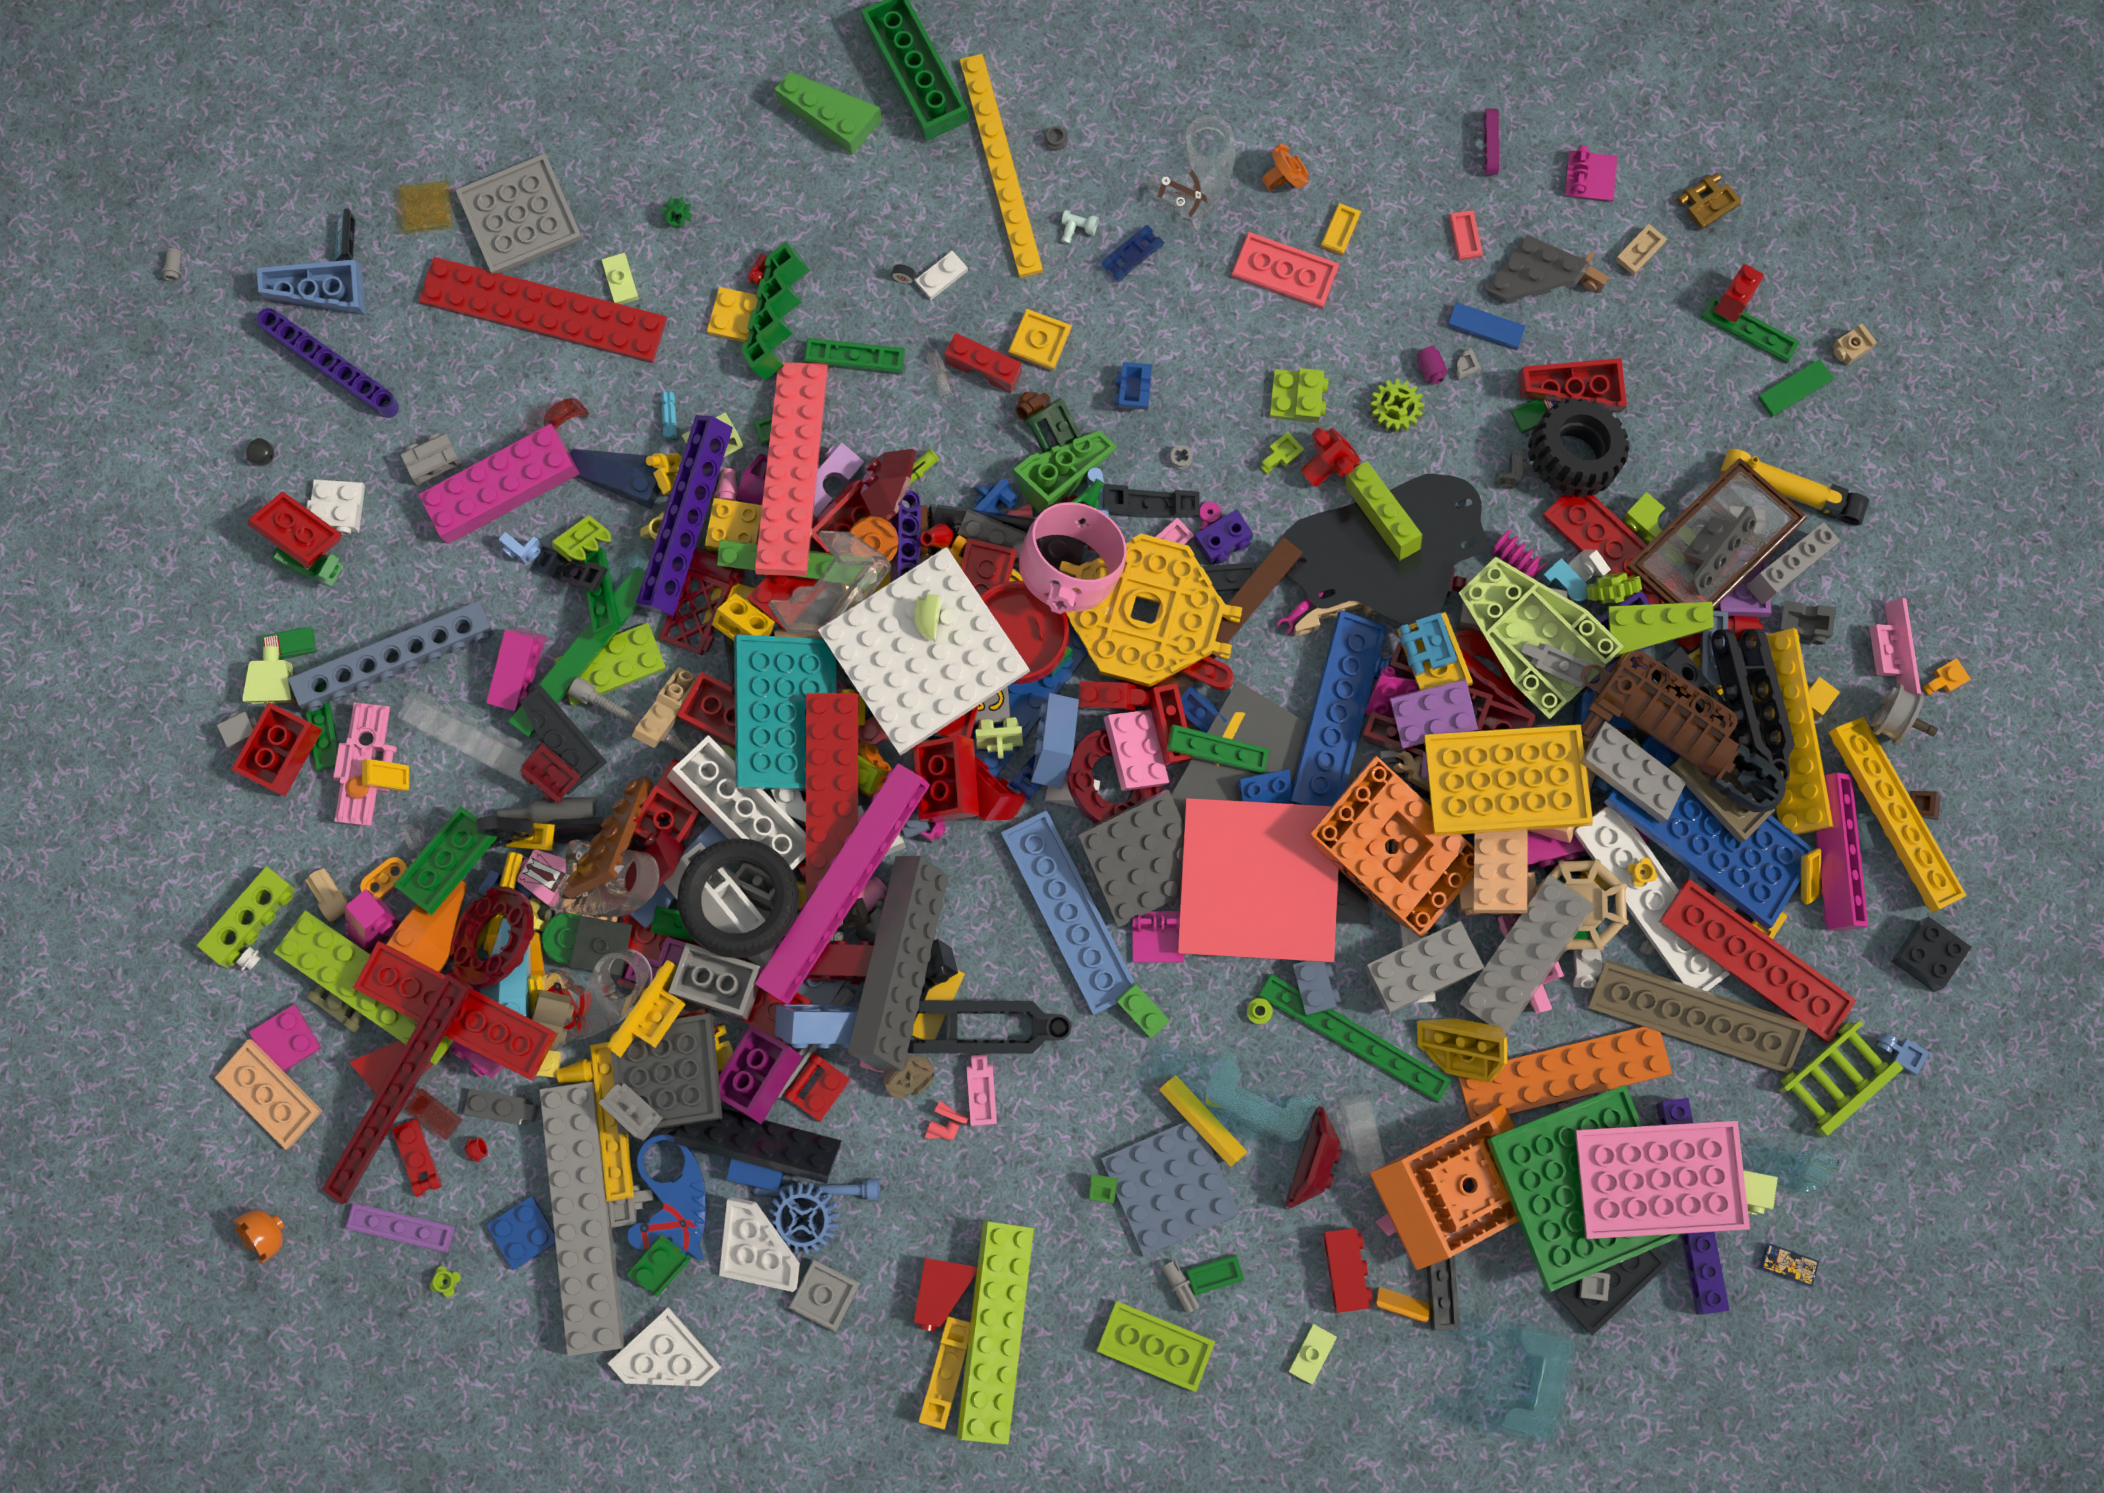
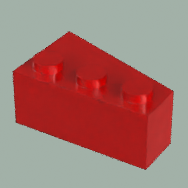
[975,756,1029,821]
[349,1040,450,1095]

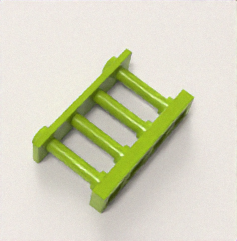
[1778,1020,1903,1138]

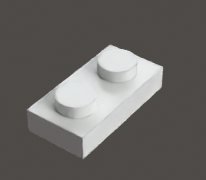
[915,251,968,300]

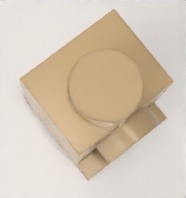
[1832,323,1877,366]

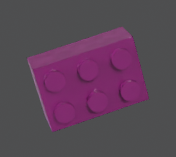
[719,1025,803,1124]

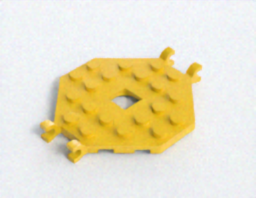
[1059,534,1242,687]

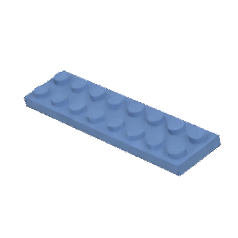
[1001,810,1134,1016]

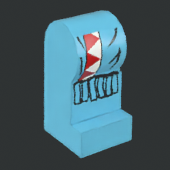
[1540,558,1588,605]

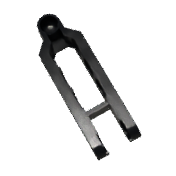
[1711,628,1795,783]
[907,1000,1072,1054]

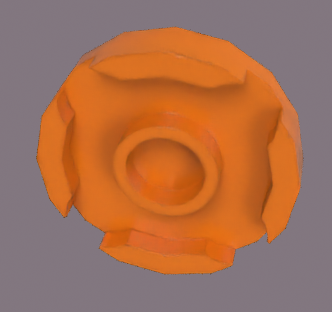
[1262,143,1310,191]
[848,516,899,567]

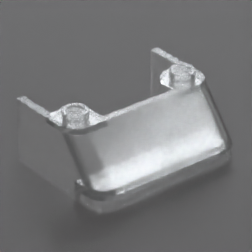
[768,531,891,634]

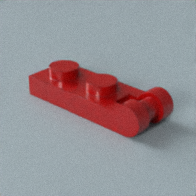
[392,1119,442,1197]

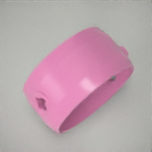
[1019,502,1127,614]

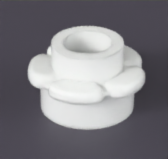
[236,947,260,971]

